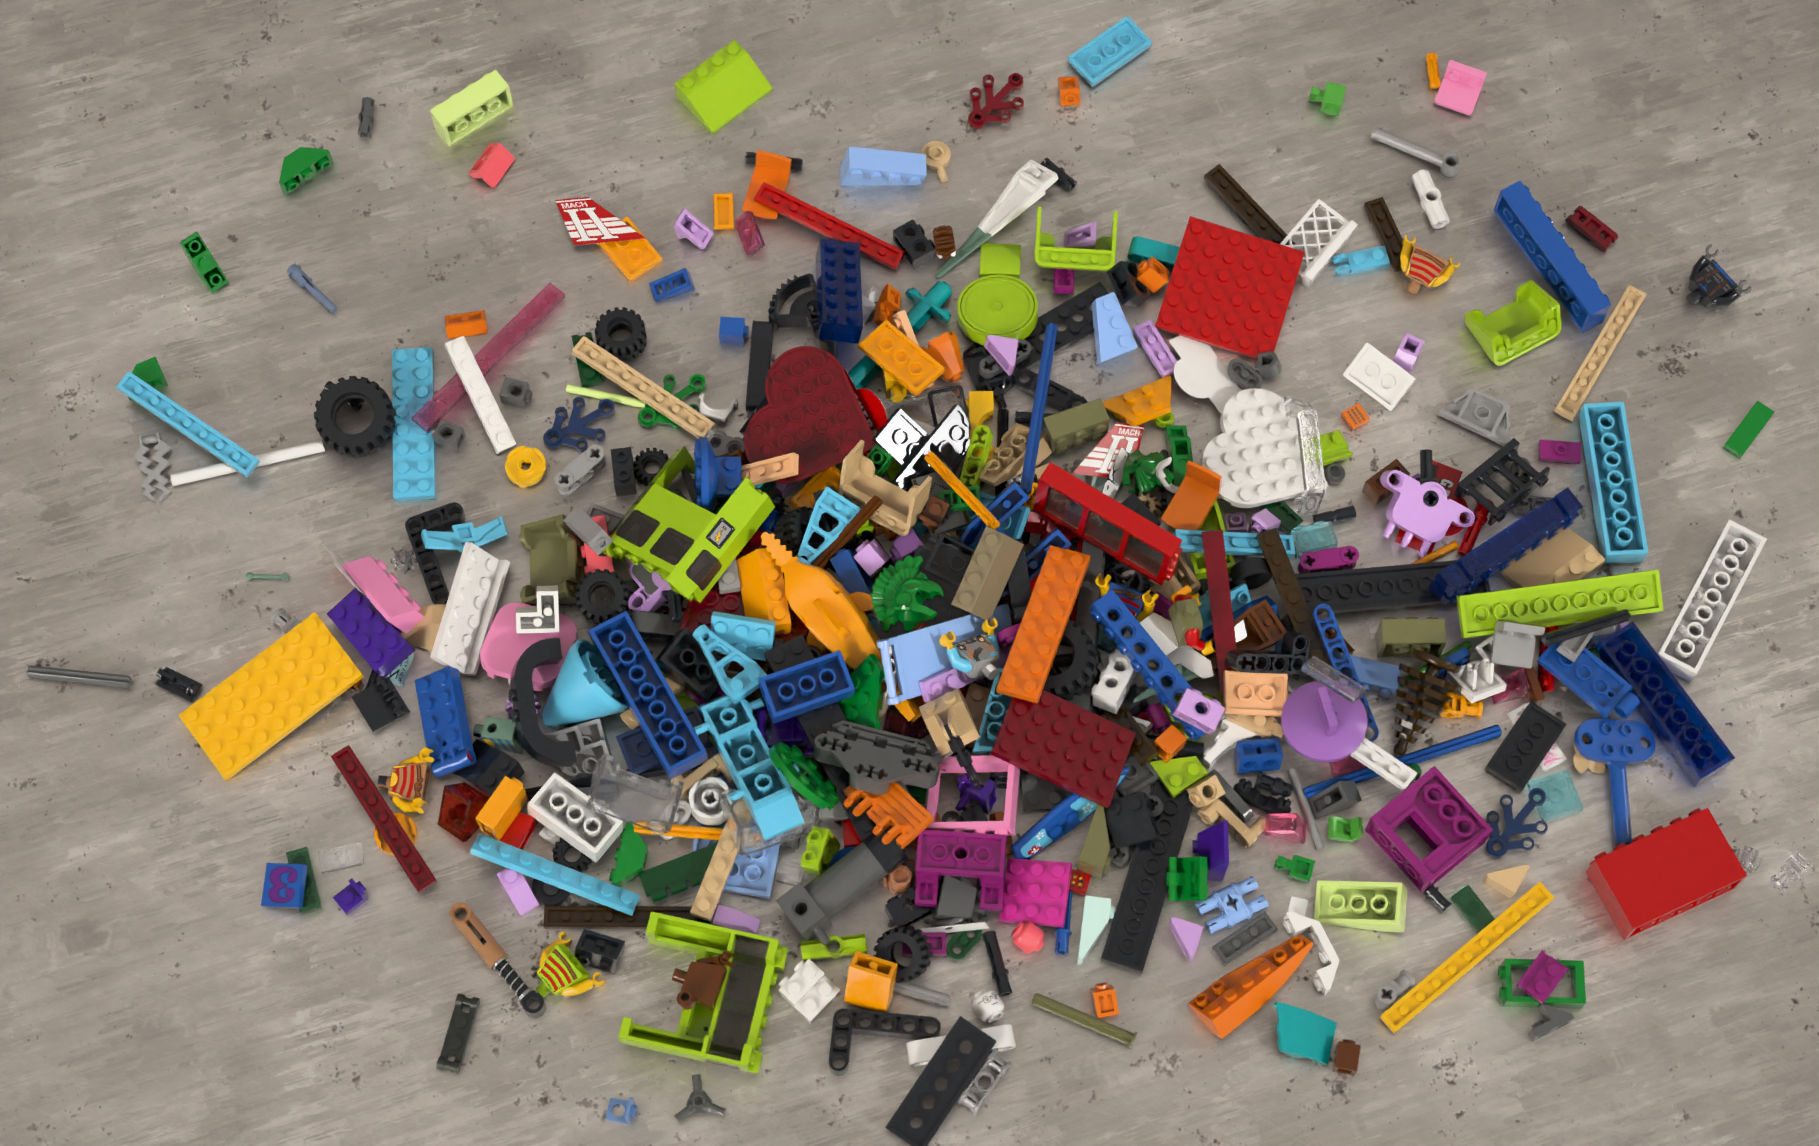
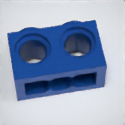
[1234,738,1283,773]

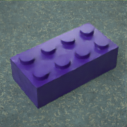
[327,587,415,678]

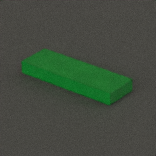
[1723,400,1774,458]

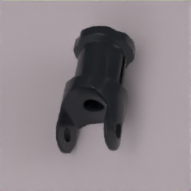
[1254,771,1293,797]

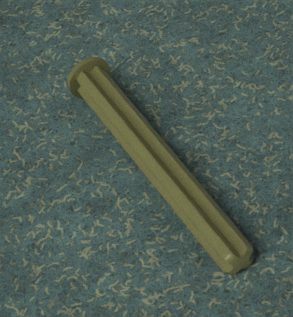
[1031,993,1137,1049]

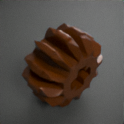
[933,225,956,259]

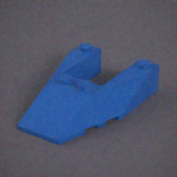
[960,481,1072,597]

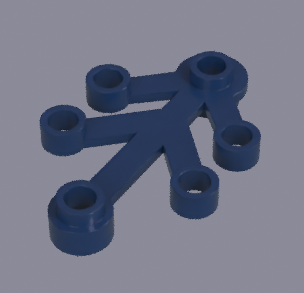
[543,397,615,452]
[1486,788,1548,858]

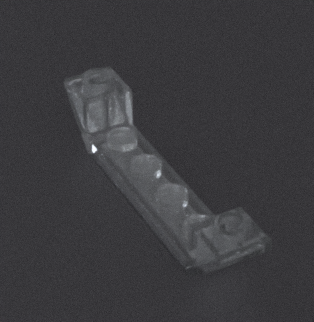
[1284,396,1326,516]

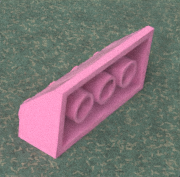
[342,556,424,634]

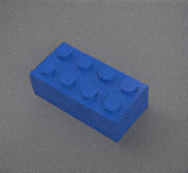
[758,650,855,724]

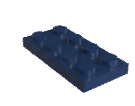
[616,706,711,776]

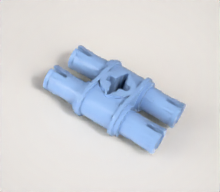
[1194,876,1269,934]

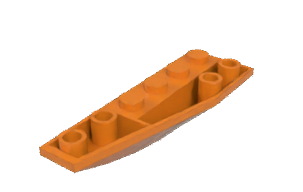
[1188,933,1313,1039]

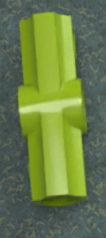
[800,933,868,961]

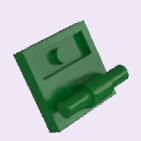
[1166,857,1208,902]

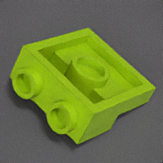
[800,826,840,877]

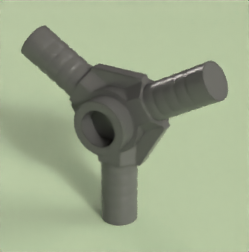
[674,1074,726,1123]

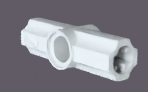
[1411,169,1450,229]

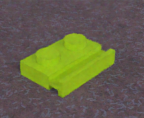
[1304,430,1353,468]

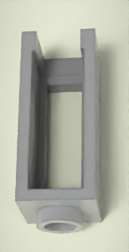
[563,506,613,555]

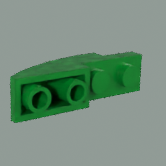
[1165,425,1193,494]

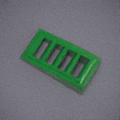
[938,486,981,512]

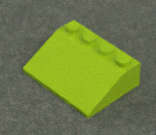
[674,39,773,134]

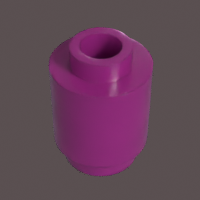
[1145,702,1173,735]

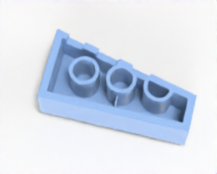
[840,146,927,186]

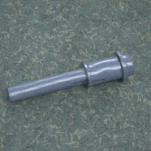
[287,264,338,313]

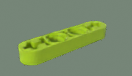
[959,425,993,487]

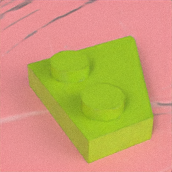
[1150,756,1208,798]

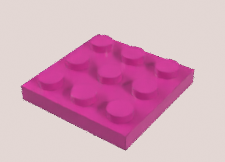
[999,858,1072,928]

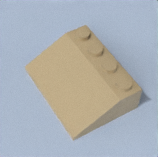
[1497,522,1605,588]

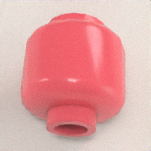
[1011,921,1044,954]

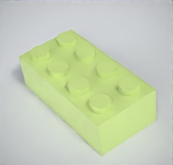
[430,70,513,147]

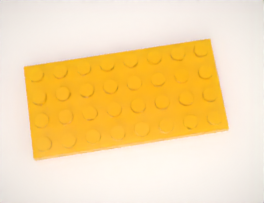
[179,612,364,781]

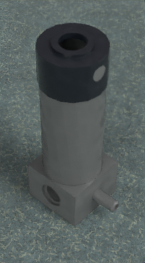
[776,829,909,945]

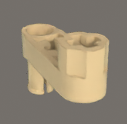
[670,753,735,799]
[1198,799,1270,848]

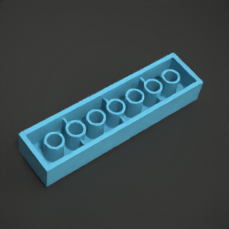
[1578,402,1648,564]

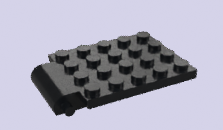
[875,532,975,640]

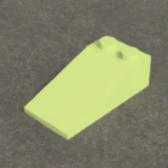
[1314,881,1408,932]

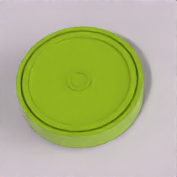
[957,274,1038,345]

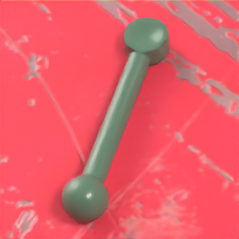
[246,572,290,582]

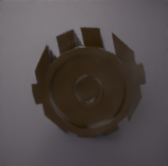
[1393,648,1461,755]

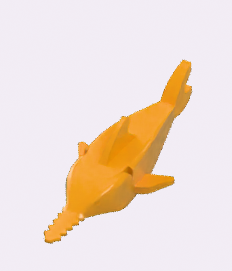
[761,532,922,722]

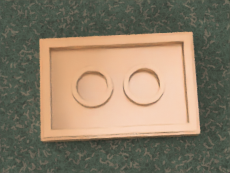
[1223,670,1288,717]

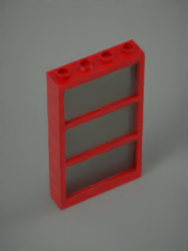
[1033,462,1183,586]

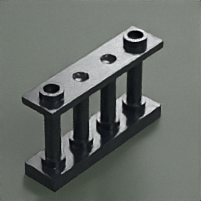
[1454,438,1550,526]

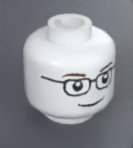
[972,989,1004,1023]

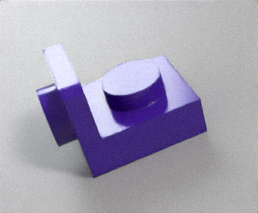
[333,878,368,915]

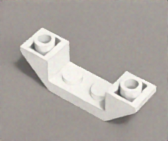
[1283,911,1340,995]

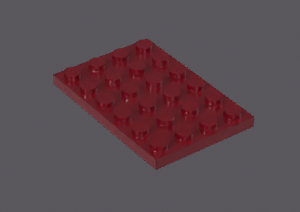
[990,690,1136,808]

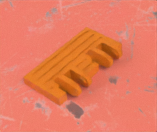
[843,782,935,849]

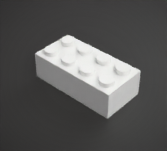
[527,772,623,863]

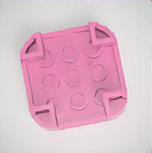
[480,602,577,692]

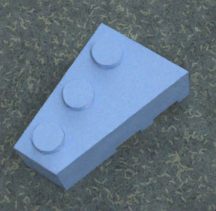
[1091,292,1138,366]

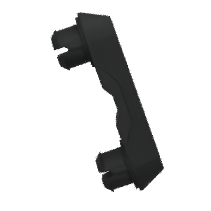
[1233,778,1291,818]

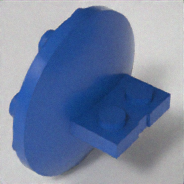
[694,436,742,512]

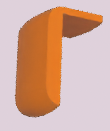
[742,150,792,220]
[1161,461,1222,530]

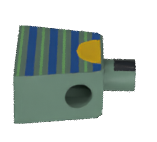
[473,717,523,754]

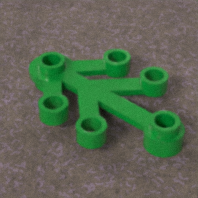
[638,374,706,429]

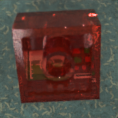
[438,782,489,842]

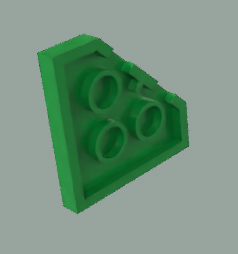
[838,654,885,729]

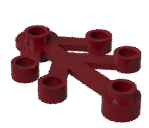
[968,73,1024,129]

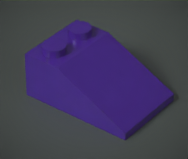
[1192,821,1229,881]

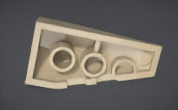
[979,423,1052,486]
[397,604,446,652]

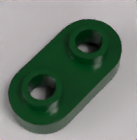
[946,922,982,961]

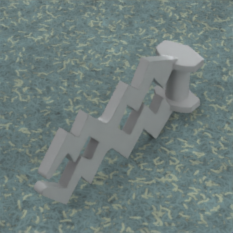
[134,433,171,503]

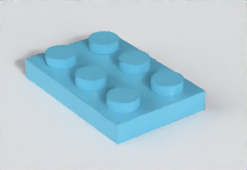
[711,611,776,661]

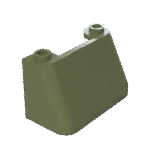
[519,514,586,606]

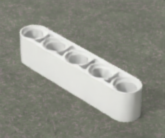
[906,1025,1016,1067]

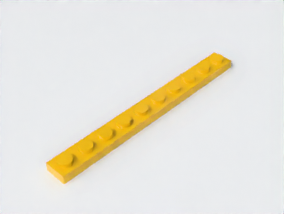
[1379,882,1555,1034]

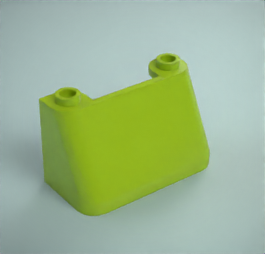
[1464,280,1562,366]

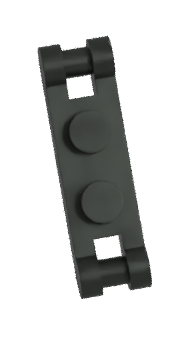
[436,993,480,1074]

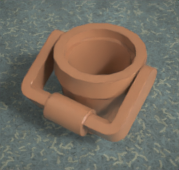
[883,859,916,896]

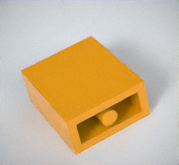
[476,776,528,841]
[844,951,898,1012]

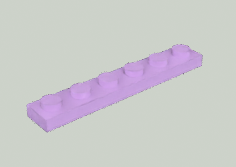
[919,641,1014,702]

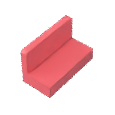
[468,143,515,188]

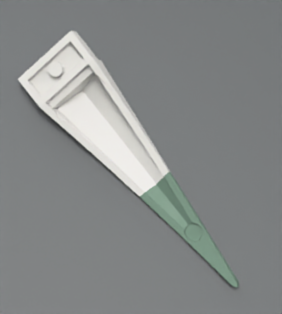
[935,160,1059,279]

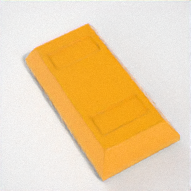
[713,193,734,230]

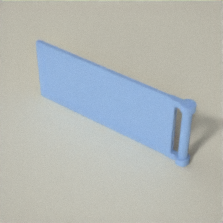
[876,604,1012,705]

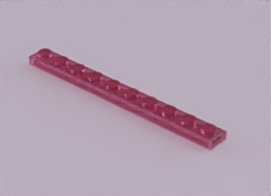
[412,282,565,433]

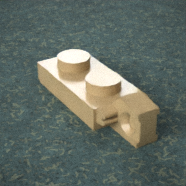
[1226,714,1284,739]

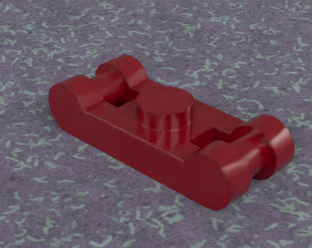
[1565,206,1618,252]

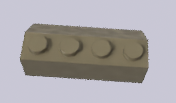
[951,526,1024,622]

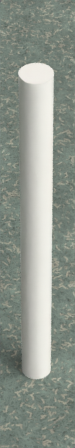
[170,440,325,486]

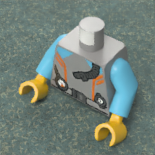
[939,618,1000,680]

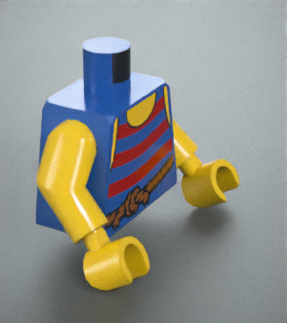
[1095,573,1159,635]

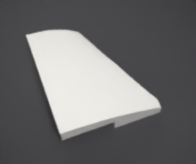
[1140,613,1178,656]

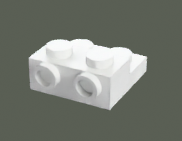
[779,959,841,1023]

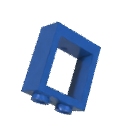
[830,548,874,595]

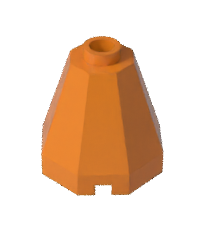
[921,331,965,383]

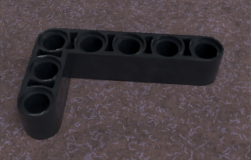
[405,502,466,605]
[829,1008,941,1076]

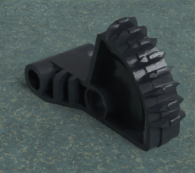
[768,273,838,359]

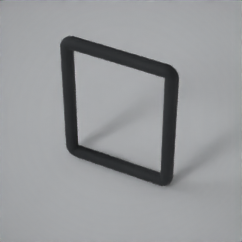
[928,385,971,433]

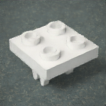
[1446,657,1507,703]

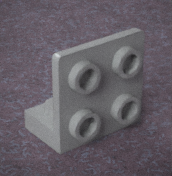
[1490,621,1545,668]

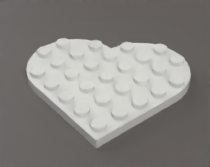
[1200,388,1329,508]

